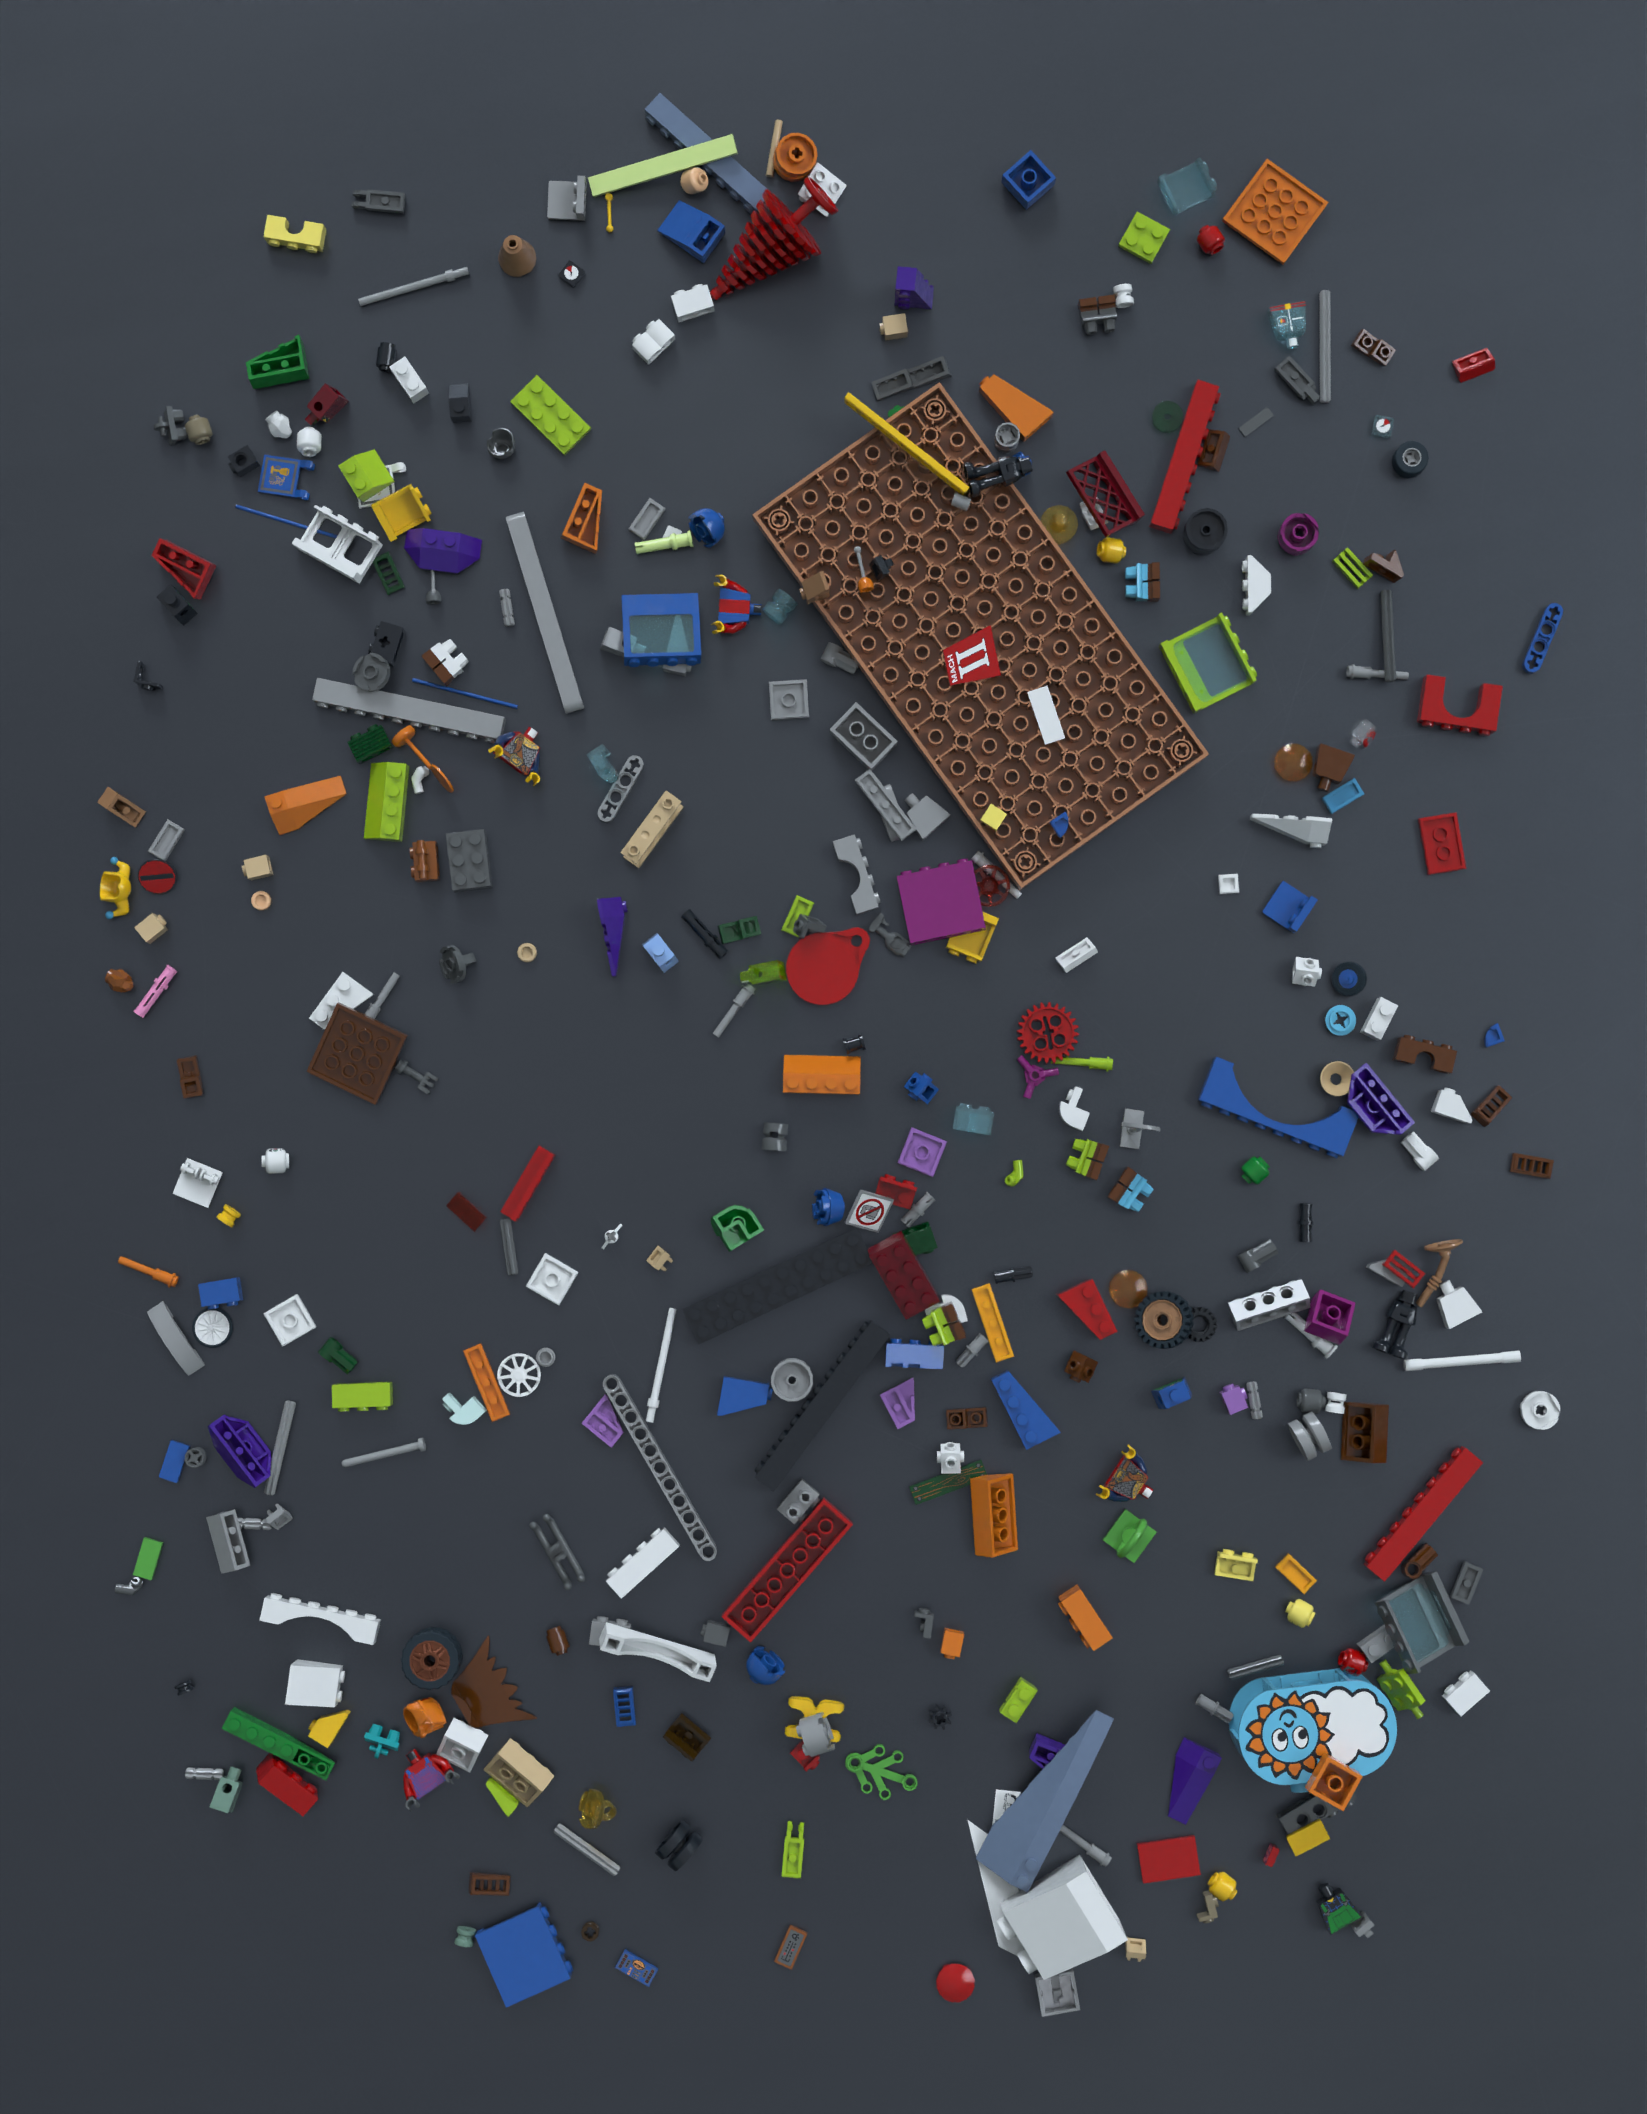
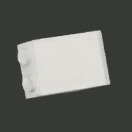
[285,1659,345,1707]

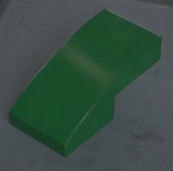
[717,916,761,945]

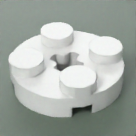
[1520,1391,1560,1430]

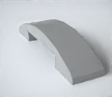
[147,1301,205,1376]

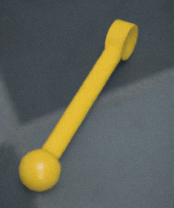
[605,193,613,232]

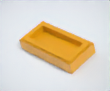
[1275,1553,1317,1594]

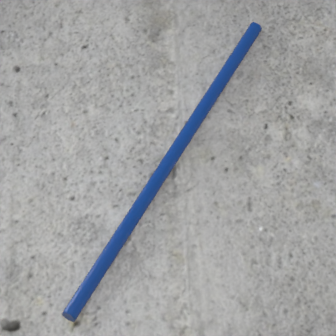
[235,504,338,538]
[412,678,518,709]

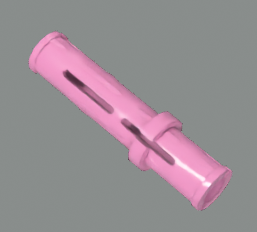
[134,965,177,1018]

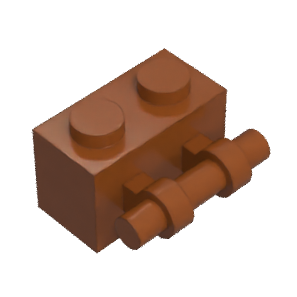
[410,840,440,883]

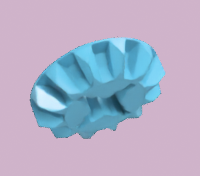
[1325,1005,1356,1036]

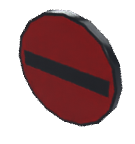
[138,859,176,894]

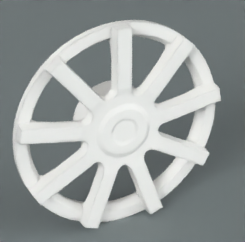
[497,1353,541,1397]

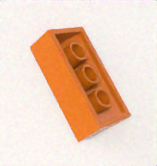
[783,1055,861,1095]
[970,1473,1018,1558]

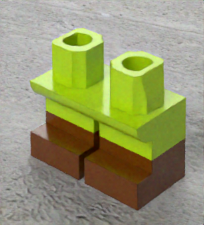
[1066,1139,1109,1181]
[922,1301,966,1346]

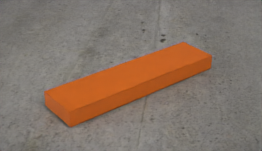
[463,1343,510,1422]

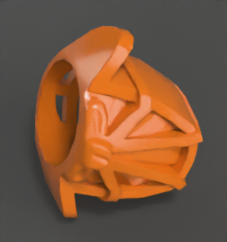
[403,1697,447,1738]

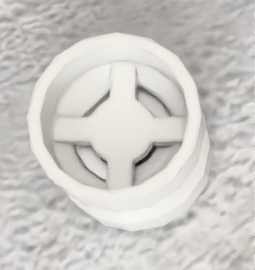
[1113,284,1134,308]
[1325,1392,1347,1414]

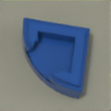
[1049,812,1069,839]
[1484,1023,1505,1048]

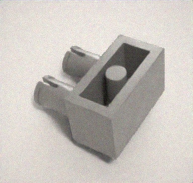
[777,1478,820,1524]

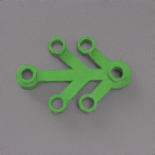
[845,1744,918,1800]

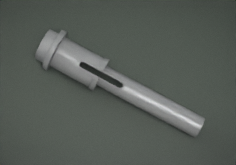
[1346,664,1409,680]
[365,972,400,1019]
[713,983,756,1038]
[1059,1825,1112,1867]

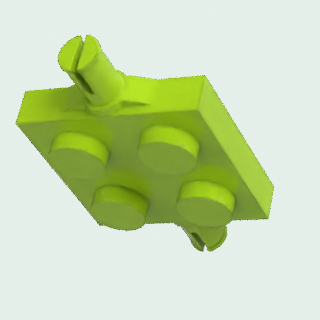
[1376,1659,1425,1719]

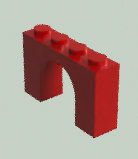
[1417,674,1503,736]

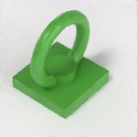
[1102,1509,1157,1563]

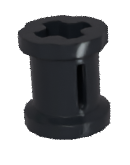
[843,1033,866,1054]

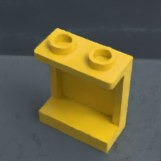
[371,484,432,542]
[946,912,999,964]

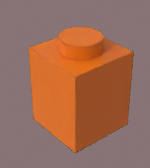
[940,1628,964,1659]

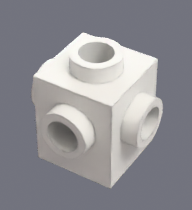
[1292,957,1322,987]
[937,1442,964,1474]

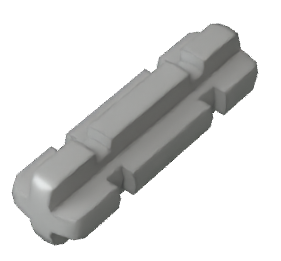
[499,589,515,627]
[1246,1381,1263,1420]
[238,1518,272,1530]
[185,1768,224,1780]

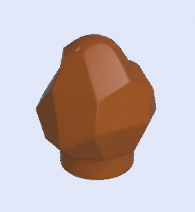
[105,969,133,993]

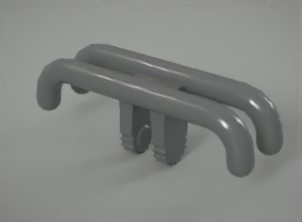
[529,1514,585,1590]

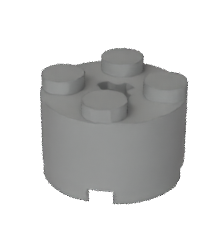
[796,1712,835,1757]

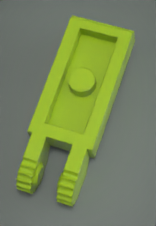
[782,1821,804,1879]

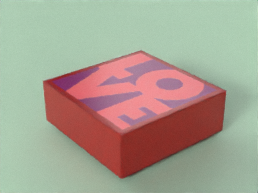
[1263,1843,1280,1867]

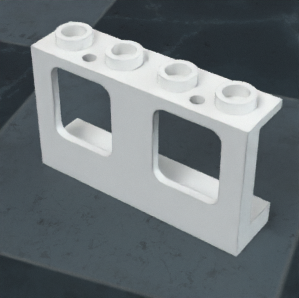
[292,505,383,584]

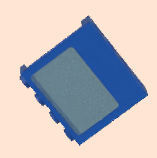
[622,593,701,667]

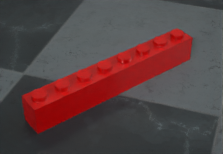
[1149,379,1221,534]
[1363,1446,1483,1582]

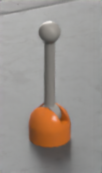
[854,546,874,593]

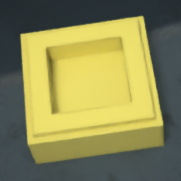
[980,804,1007,831]

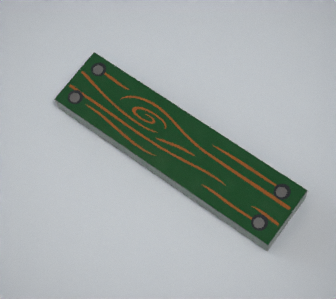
[909,1460,987,1505]

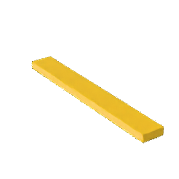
[844,392,969,496]

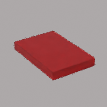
[1418,812,1467,875]
[1137,1835,1201,1884]

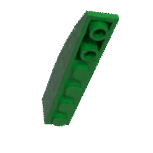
[222,1707,335,1780]

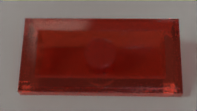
[446,1192,488,1232]

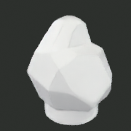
[265,411,292,438]

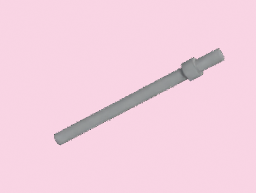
[358,267,469,306]

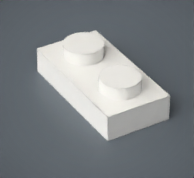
[1055,937,1098,973]

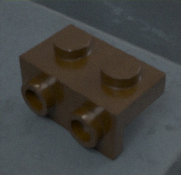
[663,1713,711,1762]

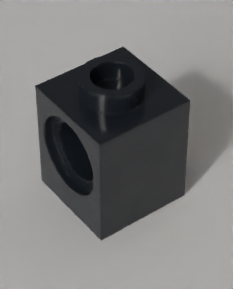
[228,445,260,477]

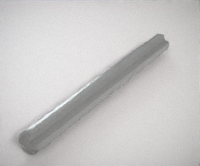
[1319,290,1331,403]

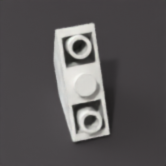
[1242,555,1271,616]

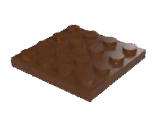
[306,1002,408,1105]

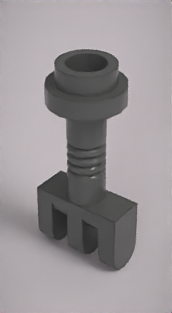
[395,1060,439,1095]

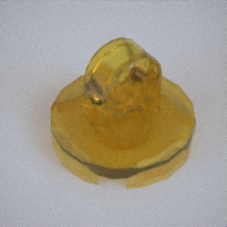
[1041,505,1078,544]
[579,1789,617,1829]

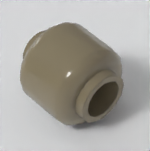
[185,415,213,445]

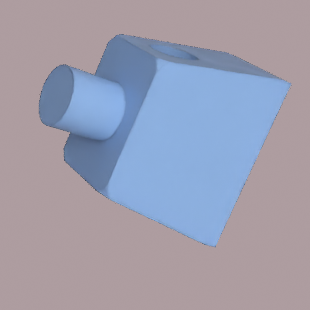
[642,933,679,973]

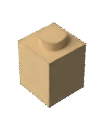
[879,313,908,340]
[242,855,274,881]
[134,913,168,944]

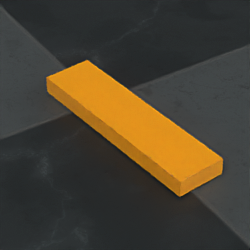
[971,1283,1014,1363]

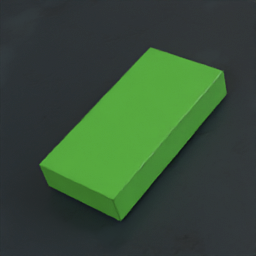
[133,1537,164,1580]

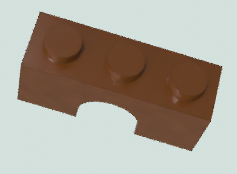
[1392,1035,1457,1074]

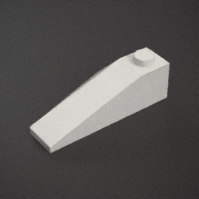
[1250,814,1332,848]

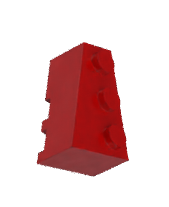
[256,1753,318,1816]

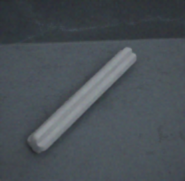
[264,1400,296,1495]

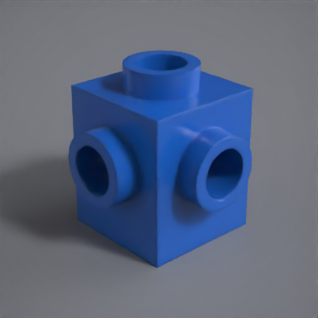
[904,1072,939,1105]

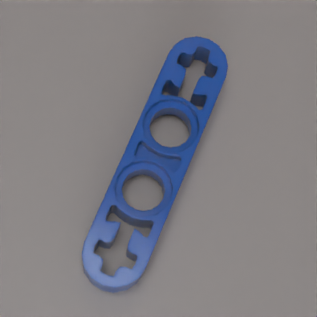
[1522,603,1563,674]

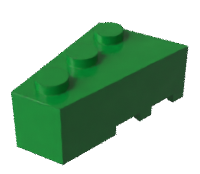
[246,334,309,389]

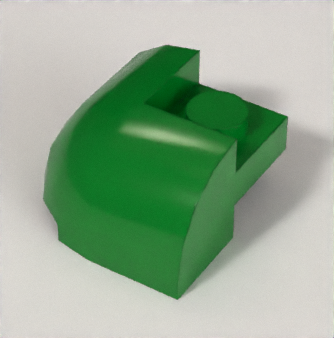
[711,1205,764,1252]

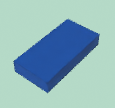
[159,1440,190,1483]

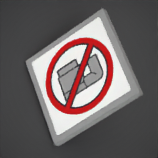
[845,1189,894,1233]

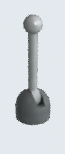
[426,570,441,605]

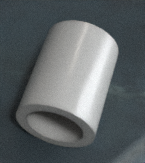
[951,492,972,511]

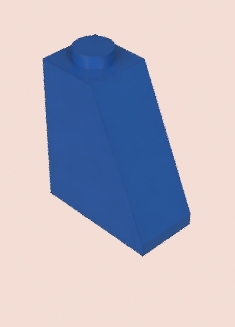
[717,1376,773,1416]

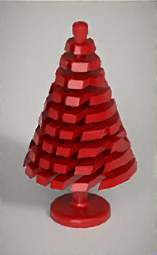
[710,176,838,300]

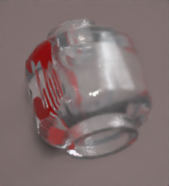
[1348,719,1376,748]

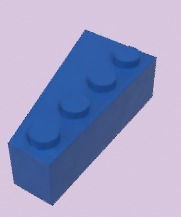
[991,1370,1061,1450]

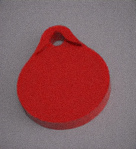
[786,927,870,1005]

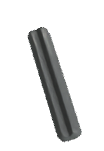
[499,1218,518,1275]
[1227,1655,1284,1680]

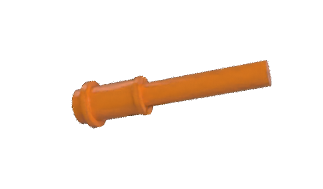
[118,1256,179,1288]

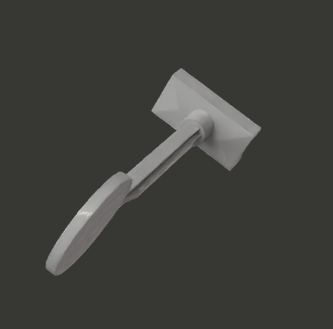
[1119,1108,1161,1149]

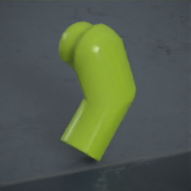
[1005,1160,1024,1187]

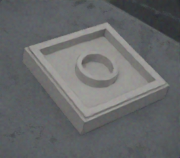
[769,679,809,721]

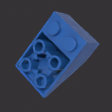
[657,200,726,263]

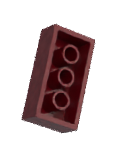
[868,1231,940,1320]

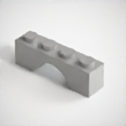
[833,834,881,916]

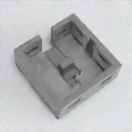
[1034,1968,1080,2017]

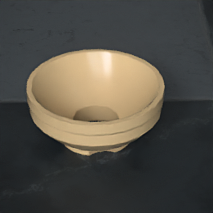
[1320,1061,1354,1096]

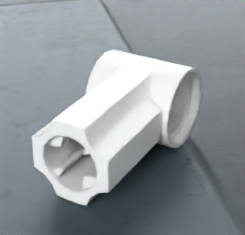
[1400,1132,1439,1172]

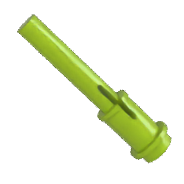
[1051,1057,1113,1072]

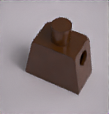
[1313,743,1355,792]

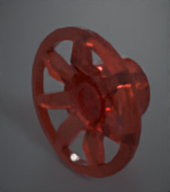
[974,865,1010,907]

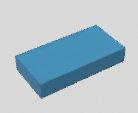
[1321,778,1364,814]

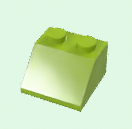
[338,449,395,502]

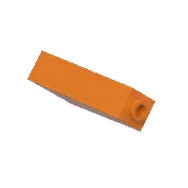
[979,374,1054,442]

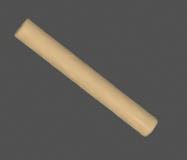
[766,120,783,177]

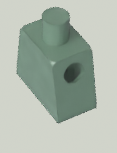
[210,1766,243,1813]

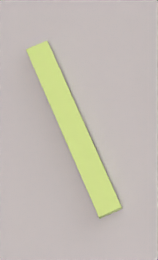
[588,134,738,197]

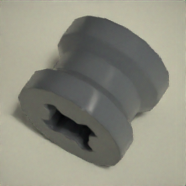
[185,1447,207,1468]

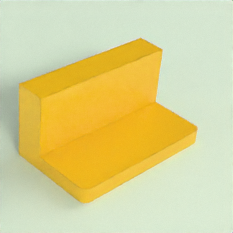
[1286,1819,1330,1856]

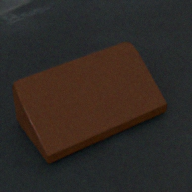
[1197,429,1230,472]

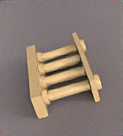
[620,791,684,869]

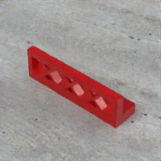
[500,1145,556,1222]

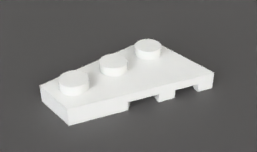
[309,972,374,1030]

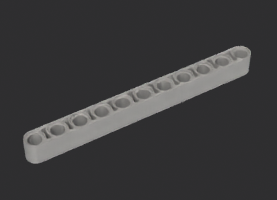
[506,511,584,714]
[603,1374,717,1561]

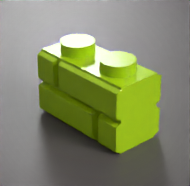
[999,1677,1038,1723]

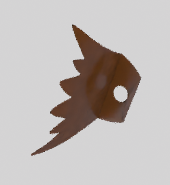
[451,1635,537,1728]

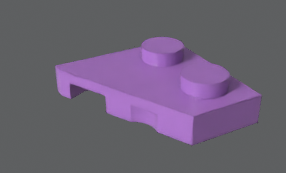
[880,1377,915,1429]
[581,1394,624,1448]

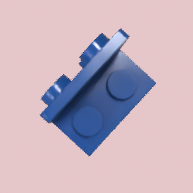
[1262,881,1318,933]

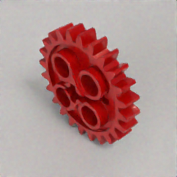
[1017,1002,1079,1065]

